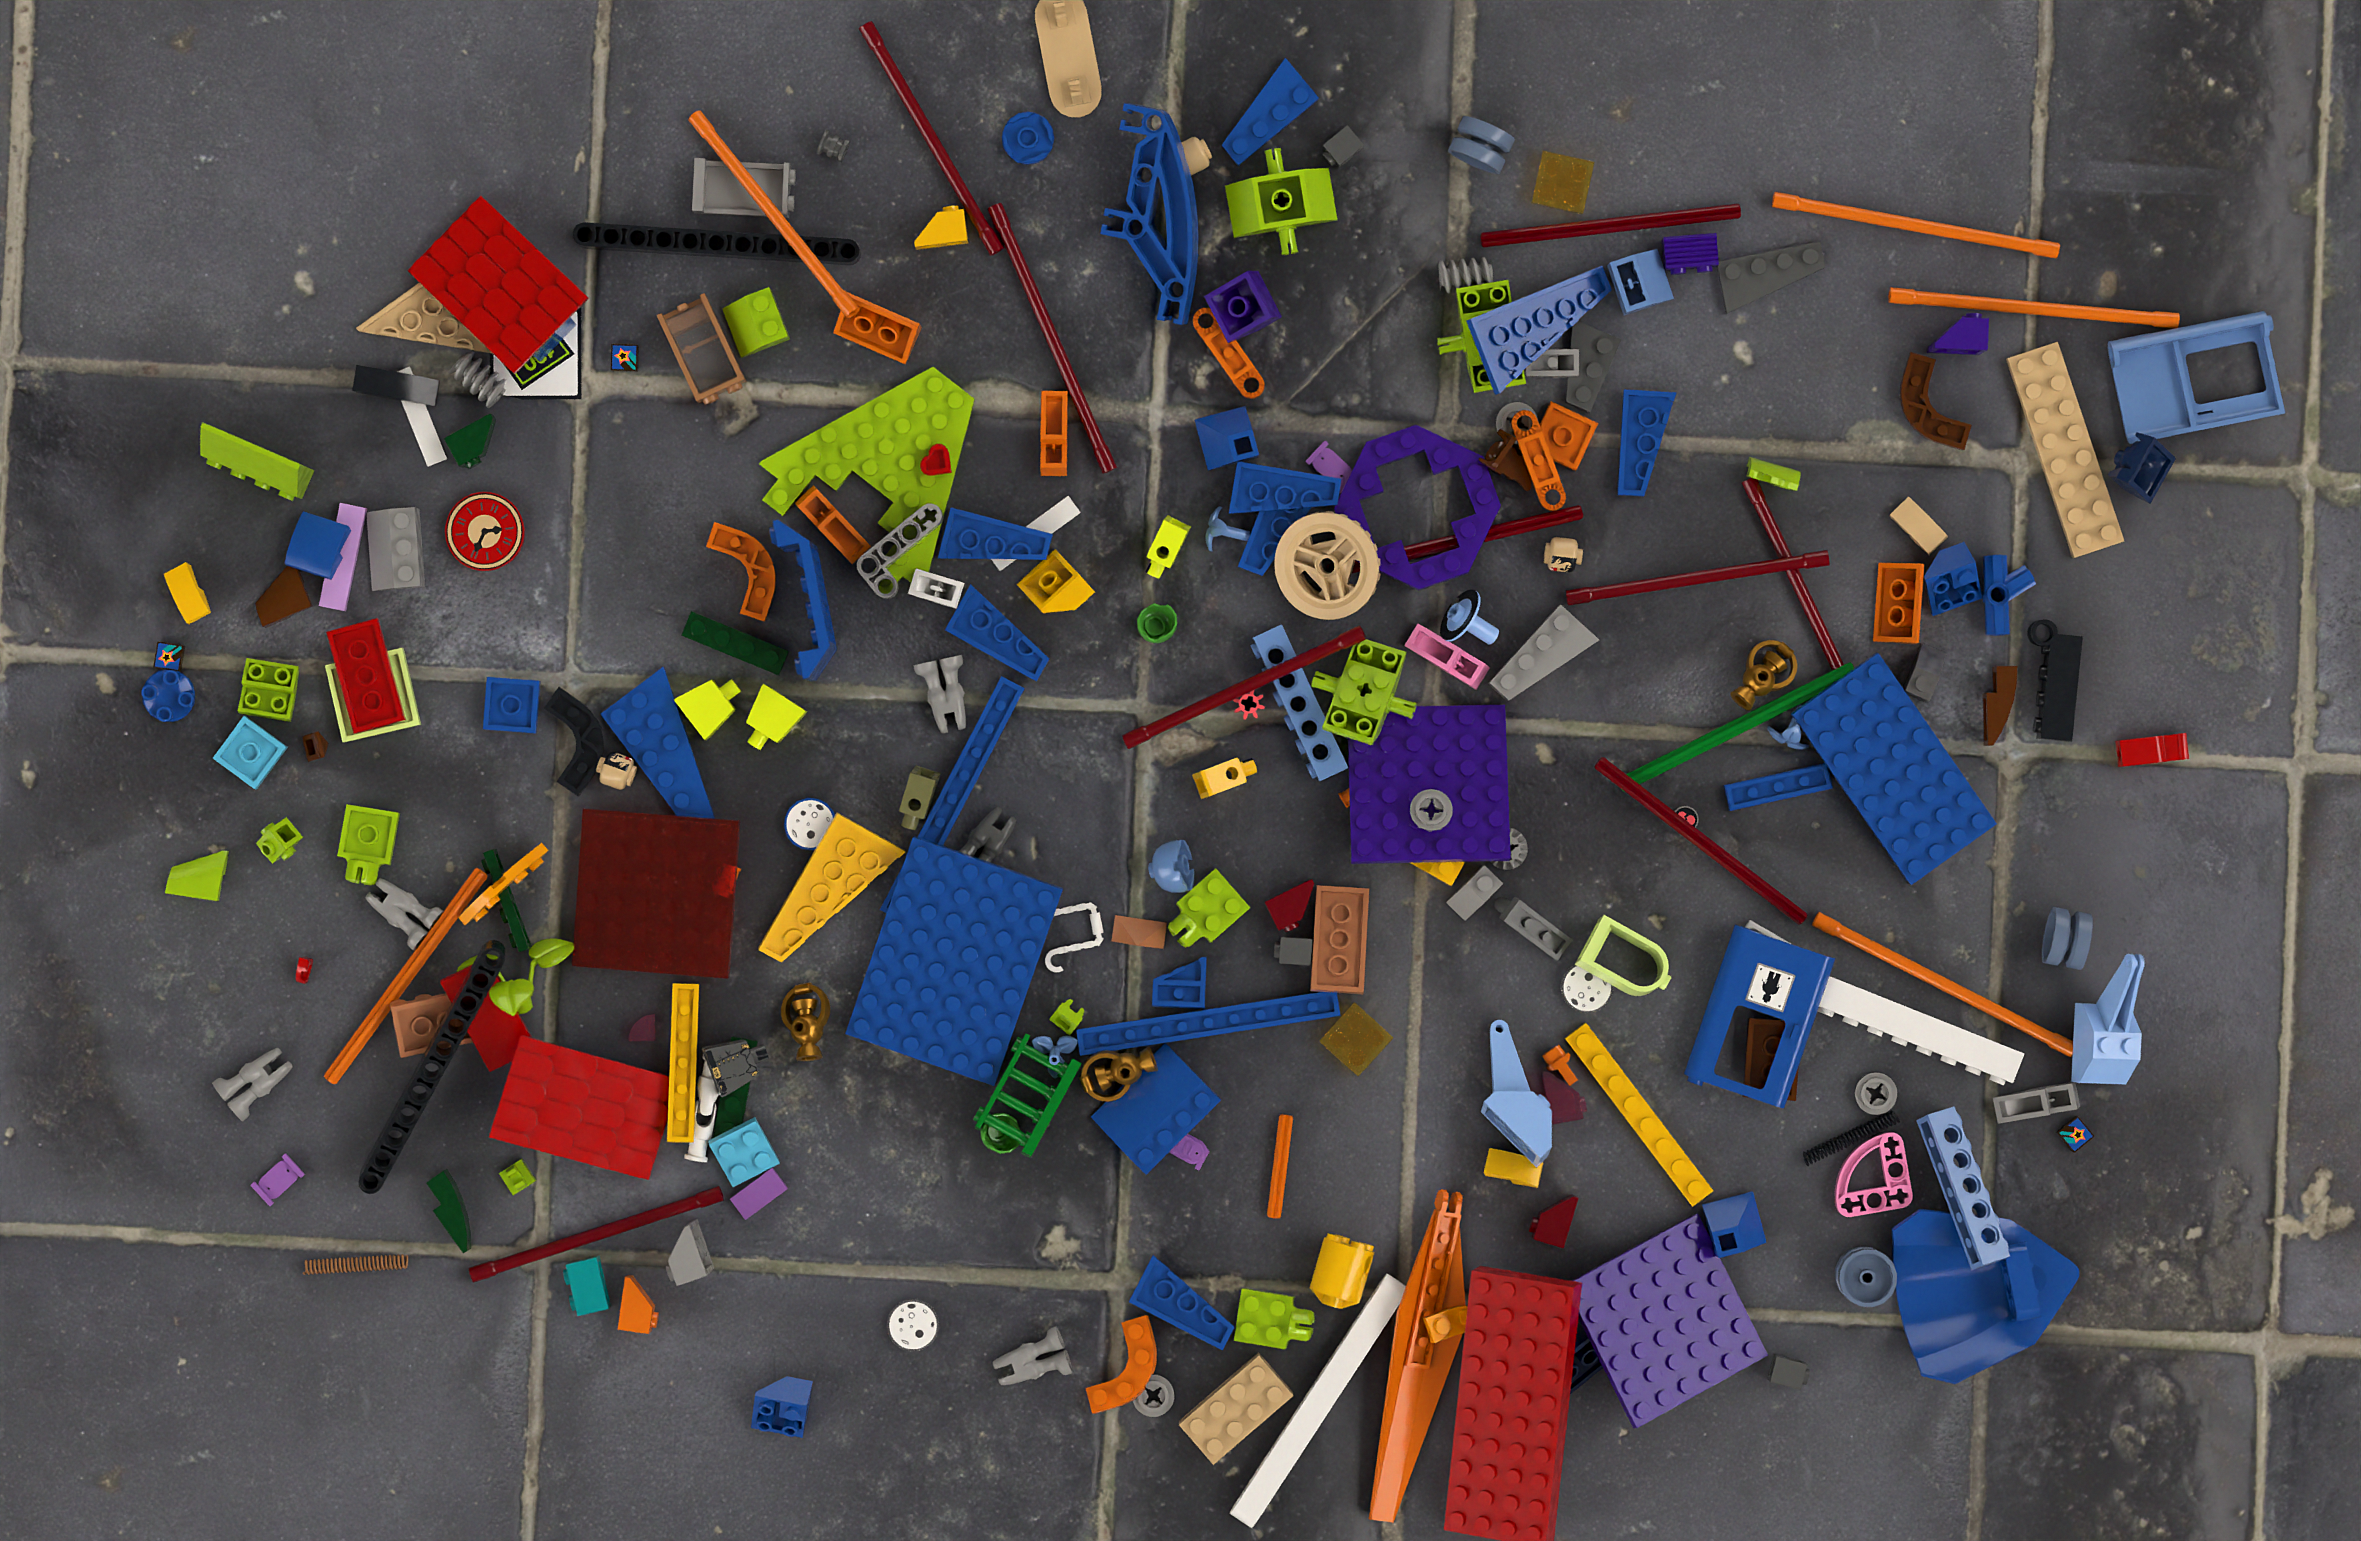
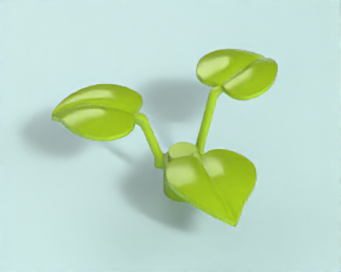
[457,938,576,1016]

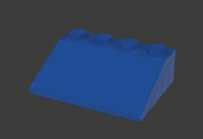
[1091,1043,1221,1174]

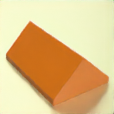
[833,292,922,364]
[1873,563,1924,644]

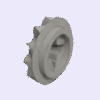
[1496,402,1538,445]
[1410,789,1453,832]
[1490,828,1528,870]
[1854,1072,1897,1115]
[1133,1375,1174,1417]

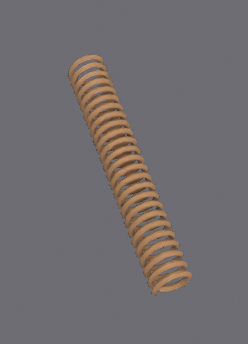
[303,1254,408,1275]

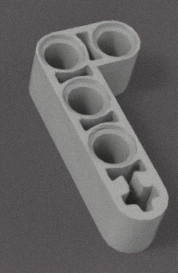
[857,504,943,599]

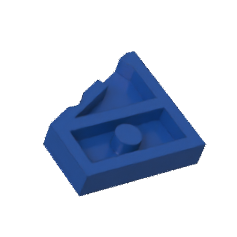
[1152,957,1207,1009]

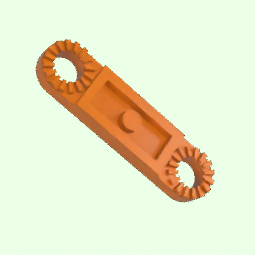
[1193,308,1265,399]
[1511,410,1566,511]

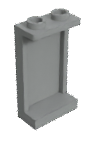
[692,158,796,218]

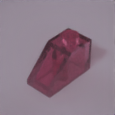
[1541,1070,1587,1125]

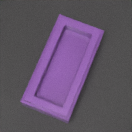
[730,1167,788,1220]

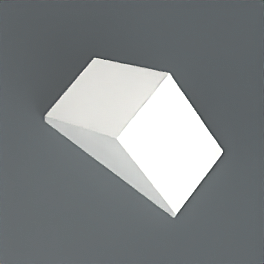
[908,569,964,608]

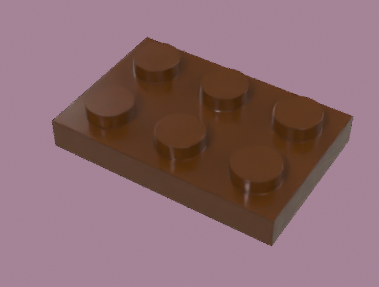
[1742,1018,1799,1101]

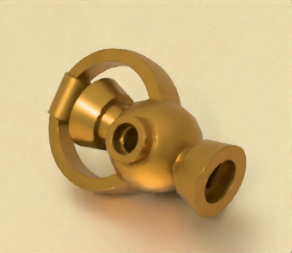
[1730,640,1797,710]
[781,982,830,1061]
[1079,1046,1158,1102]

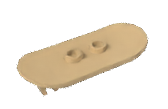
[1035,0,1101,117]

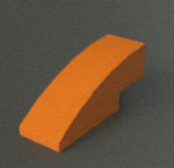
[1040,391,1068,476]
[795,485,871,564]

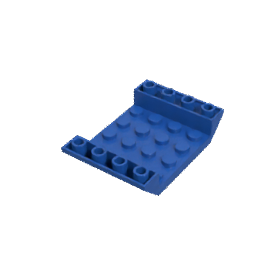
[769,520,837,682]

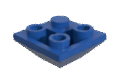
[1195,406,1259,471]
[1924,542,1982,616]
[1702,1191,1766,1258]
[751,1376,813,1438]

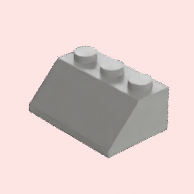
[366,507,425,591]
[666,1219,714,1286]

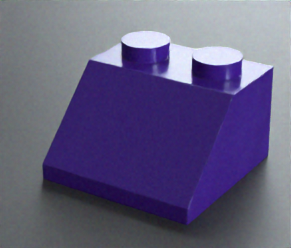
[1204,271,1282,343]
[1927,313,1989,355]

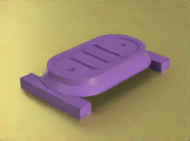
[1305,441,1352,494]
[1169,1134,1210,1170]
[250,1153,305,1206]

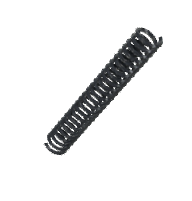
[1803,1110,1900,1166]

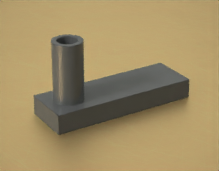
[1495,897,1572,961]

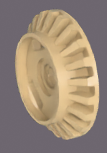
[1274,511,1381,620]

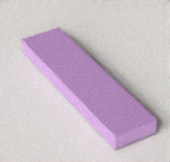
[319,503,367,611]

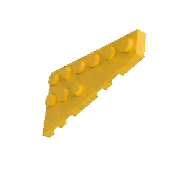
[758,813,906,962]

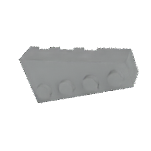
[1488,605,1599,701]

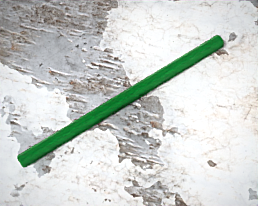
[1621,662,1855,792]

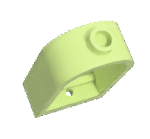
[1575,915,1671,996]

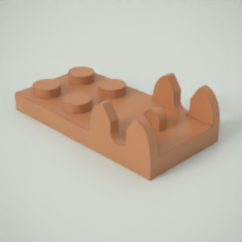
[1310,885,1369,995]
[390,993,473,1058]

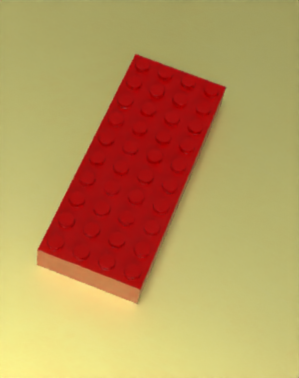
[1444,1266,1582,1541]

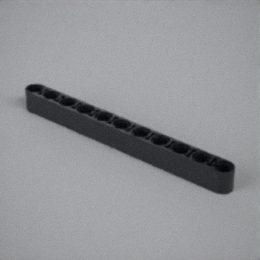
[573,222,861,265]
[358,940,506,1194]

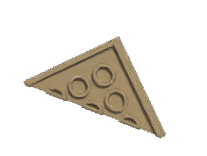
[356,282,493,354]

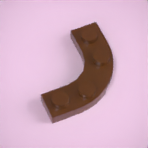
[1900,352,1972,451]

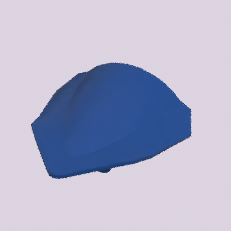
[1892,1209,2079,1384]

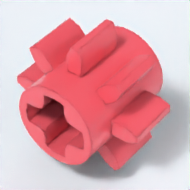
[1233,690,1265,720]

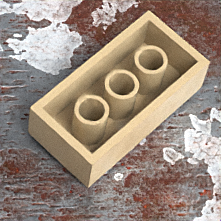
[1179,1352,1294,1465]

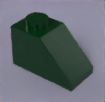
[444,414,496,469]

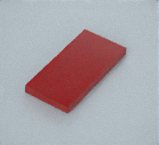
[326,618,406,734]
[440,964,532,1072]

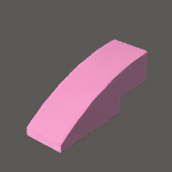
[1404,624,1490,690]

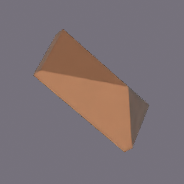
[1111,915,1167,949]

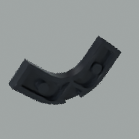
[544,687,604,797]

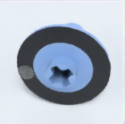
[1440,590,1499,645]

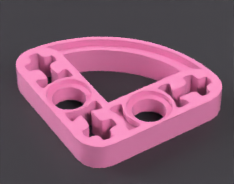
[1835,1132,1913,1217]

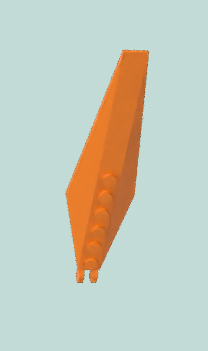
[1369,1189,1466,1523]

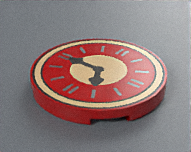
[445,492,525,571]

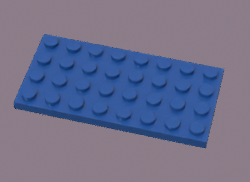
[1791,652,1997,885]

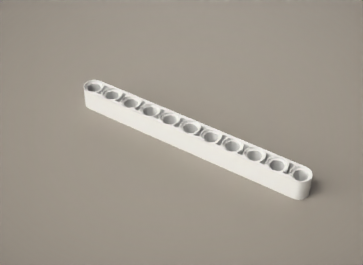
[1229,1273,1406,1528]

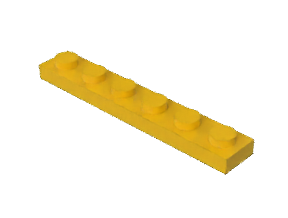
[667,983,699,1143]

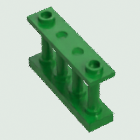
[973,1034,1082,1158]

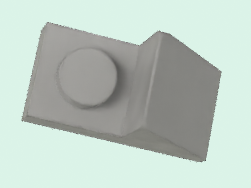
[1526,349,1579,378]

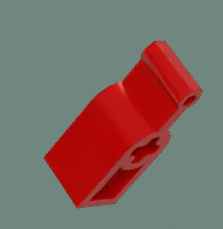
[2115,733,2189,767]

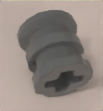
[817,130,850,162]

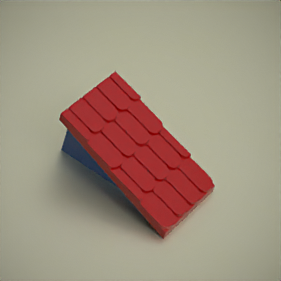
[407,196,589,374]
[489,1035,669,1180]

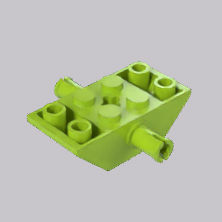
[1225,148,1337,255]
[1437,280,1526,393]
[1311,639,1417,745]

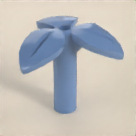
[1205,506,1250,551]
[1767,705,1809,749]
[1032,1036,1078,1078]

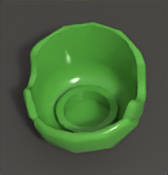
[1137,603,1177,643]
[980,1113,1021,1154]

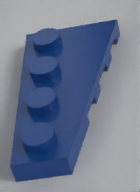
[1229,461,1342,514]
[938,507,1053,560]

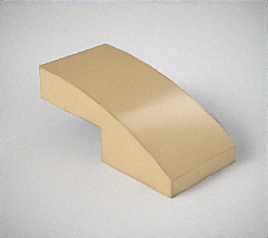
[1890,497,1948,555]

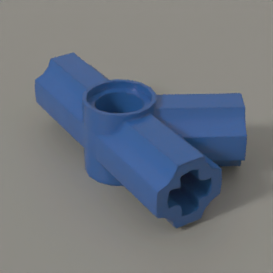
[1982,555,2036,636]

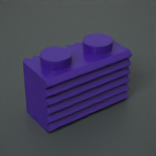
[1662,233,1719,275]

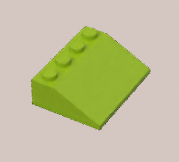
[200,422,314,501]

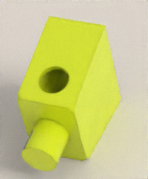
[1145,515,1191,579]
[674,679,741,740]
[746,684,807,750]

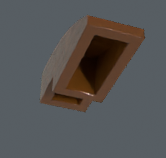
[1982,666,2018,746]

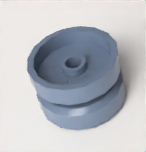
[1448,116,1515,174]
[2042,907,2093,970]
[1835,1246,1897,1307]

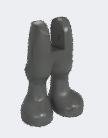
[959,806,1017,863]

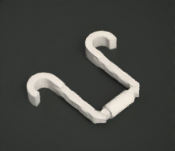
[1045,902,1104,972]

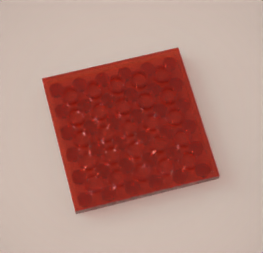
[572,808,740,979]

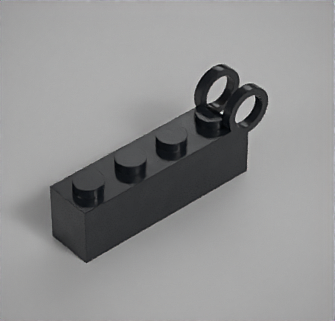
[2027,619,2083,742]

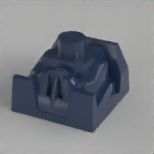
[2108,432,2176,504]

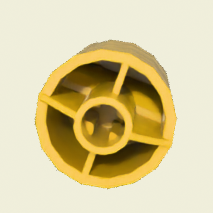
[1310,1233,1375,1309]

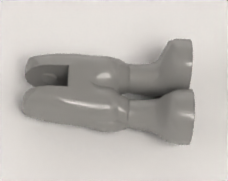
[913,655,966,734]
[365,878,443,951]
[212,1047,293,1121]
[993,1326,1073,1385]

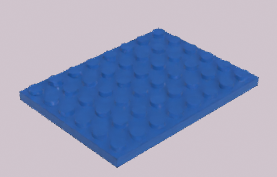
[845,836,1063,1086]

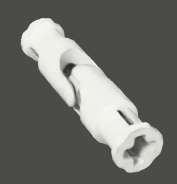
[684,1054,718,1162]

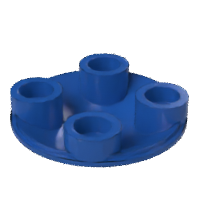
[141,670,195,722]

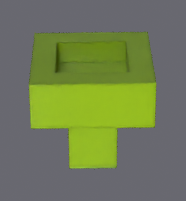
[1049,999,1084,1036]
[499,1159,537,1195]

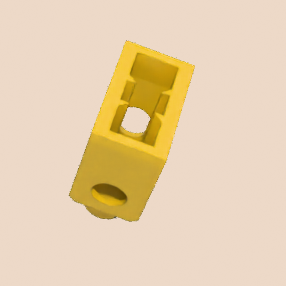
[1192,757,1257,799]

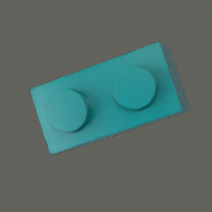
[563,1255,611,1316]

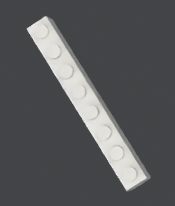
[1818,976,2024,1085]

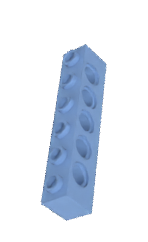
[1250,624,1348,781]
[1916,1106,2010,1270]

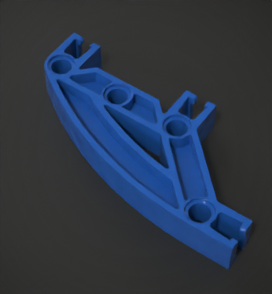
[1100,103,1199,325]

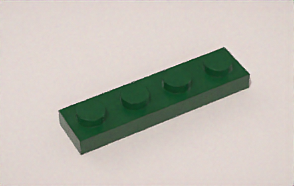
[681,611,789,676]
[481,849,532,952]
[713,1036,758,1138]

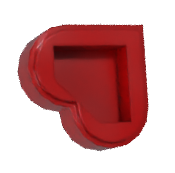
[920,444,952,476]

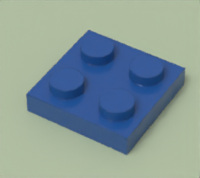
[483,677,541,733]

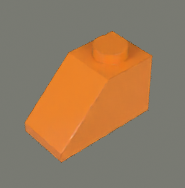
[617,1275,659,1334]

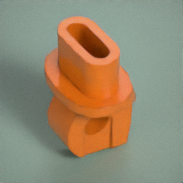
[1542,1044,1578,1086]

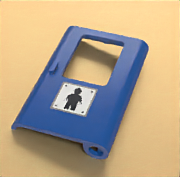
[1684,924,1836,1108]

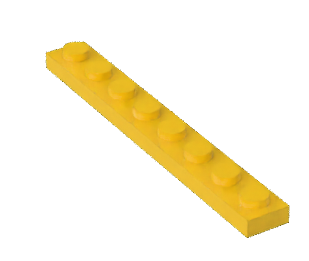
[1565,1022,1713,1207]

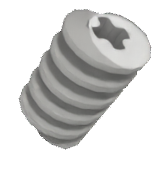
[1438,257,1493,294]
[448,351,506,408]

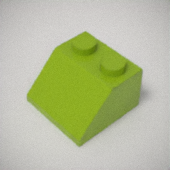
[722,287,790,358]

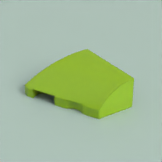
[1746,457,1801,491]
[165,851,229,901]

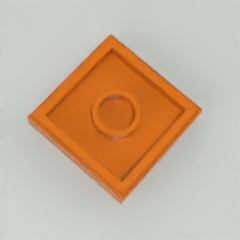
[1539,401,1598,472]

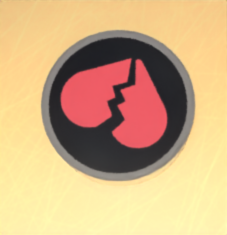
[1674,806,1699,828]

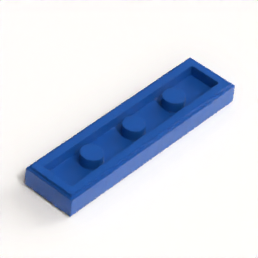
[1723,763,1833,811]

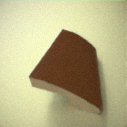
[255,566,313,628]

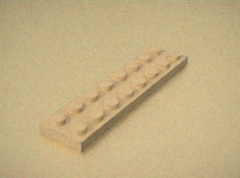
[2006,342,2124,558]

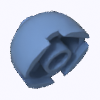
[1148,840,1194,893]

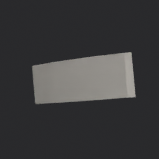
[1993,1082,2080,1124]

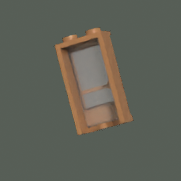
[657,293,747,405]

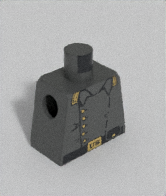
[701,1039,769,1097]

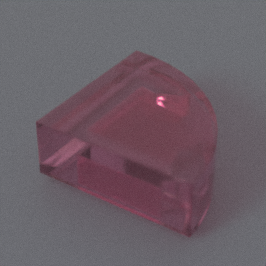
[629,1014,656,1041]

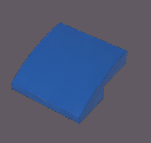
[285,511,351,580]

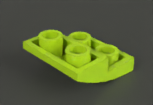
[238,658,299,722]

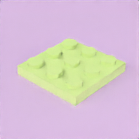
[325,648,421,743]

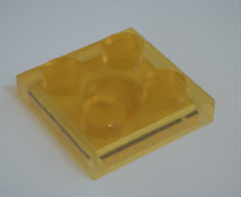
[1531,151,1594,215]
[1319,1002,1393,1076]

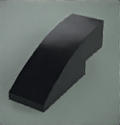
[352,365,440,406]

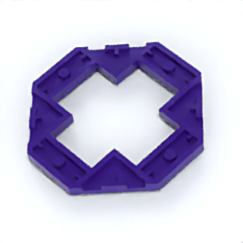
[1334,425,1501,591]

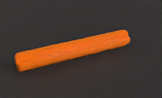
[1267,1114,1293,1219]

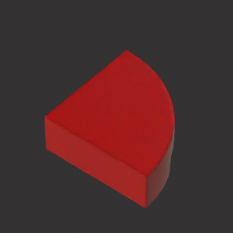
[296,957,313,984]

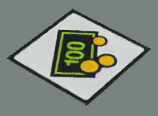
[490,308,582,400]

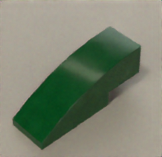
[426,1169,471,1254]

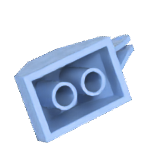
[2071,954,2144,1084]
[1481,1020,1552,1168]

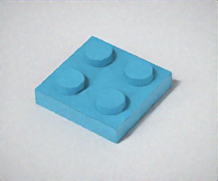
[213,716,288,789]
[708,1117,780,1187]

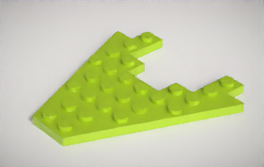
[759,367,975,594]

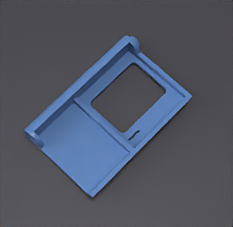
[2108,311,2285,444]

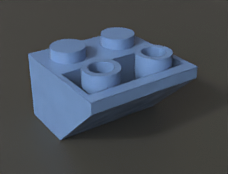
[1607,249,1674,316]

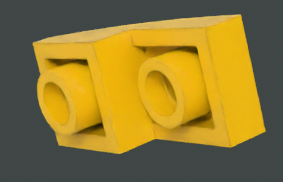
[164,562,211,624]
[1484,1148,1543,1188]

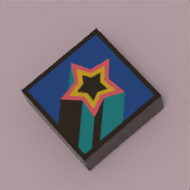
[611,344,639,372]
[153,641,185,672]
[2056,1115,2094,1153]

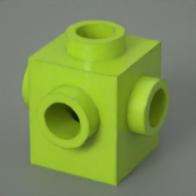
[256,817,303,864]

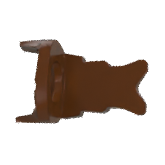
[1478,429,1531,491]

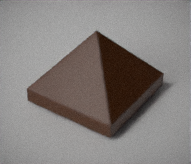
[302,731,329,762]

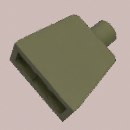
[899,765,941,830]

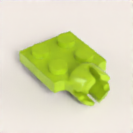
[337,804,400,885]
[1168,868,1250,948]
[1234,1288,1315,1349]

